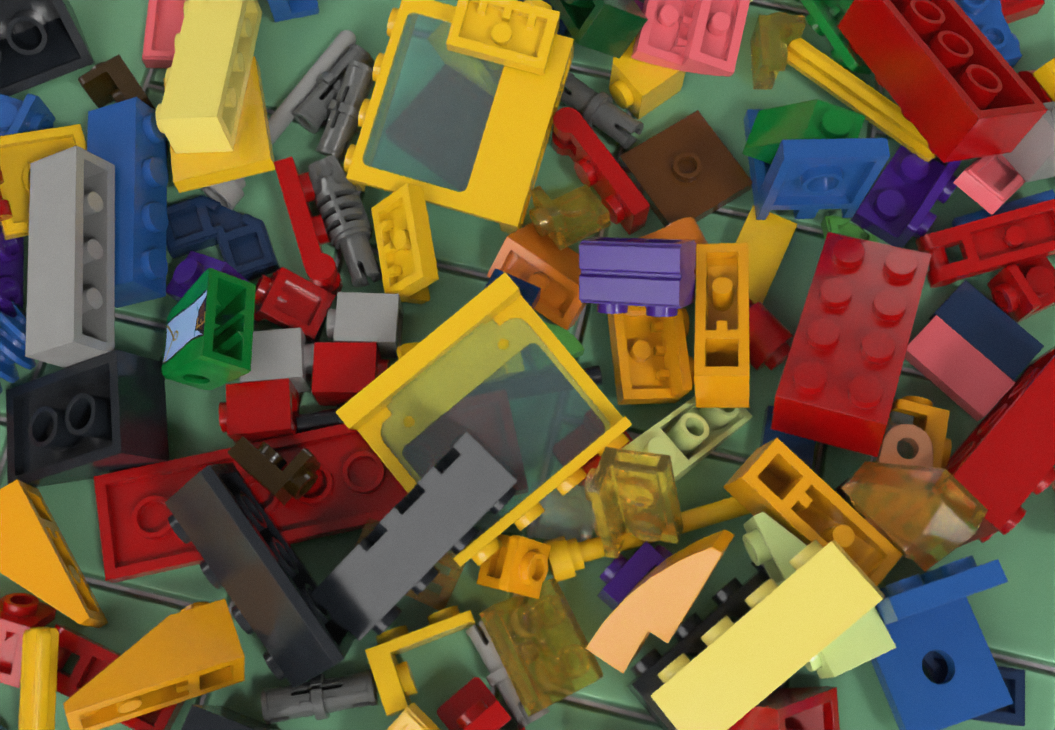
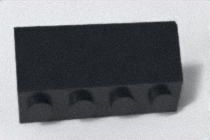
[0,0,95,96]
[165,462,355,688]

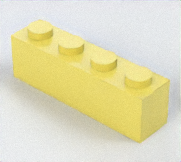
[156,0,262,154]
[651,540,885,730]

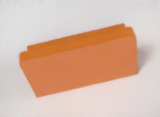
[487,223,586,330]

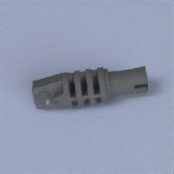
[308,155,382,288]

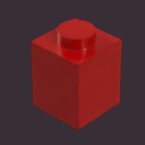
[312,342,390,406]
[218,378,299,443]

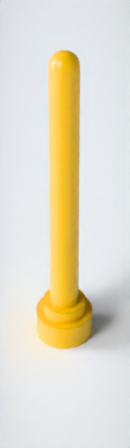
[543,497,751,583]

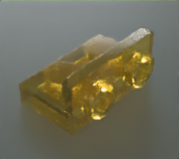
[585,447,684,559]
[479,578,603,717]

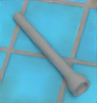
[201,30,356,210]

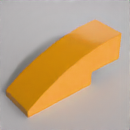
[586,529,735,673]

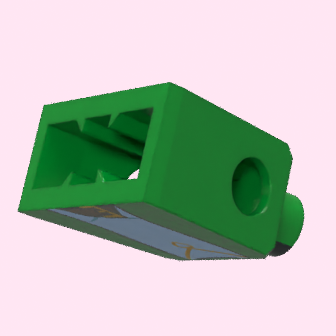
[159,267,256,390]

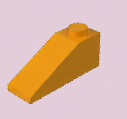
[694,243,750,408]
[723,438,903,586]
[0,479,108,628]
[63,598,245,730]

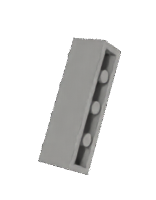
[25,145,115,368]

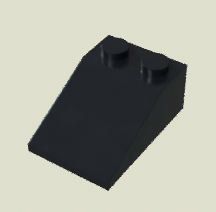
[6,349,169,487]

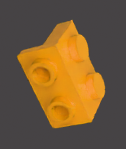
[607,306,694,405]

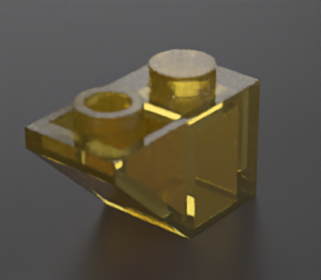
[841,461,988,572]

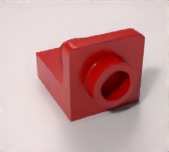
[987,257,1055,323]
[254,267,336,342]
[0,593,57,688]
[436,677,512,730]

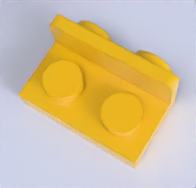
[446,0,560,76]
[371,183,439,304]

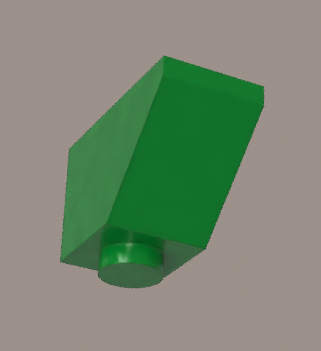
[742,99,866,164]

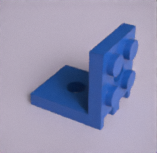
[743,109,890,220]
[871,555,1013,730]

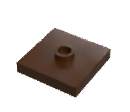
[618,110,752,227]

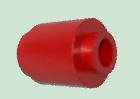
[749,298,794,371]

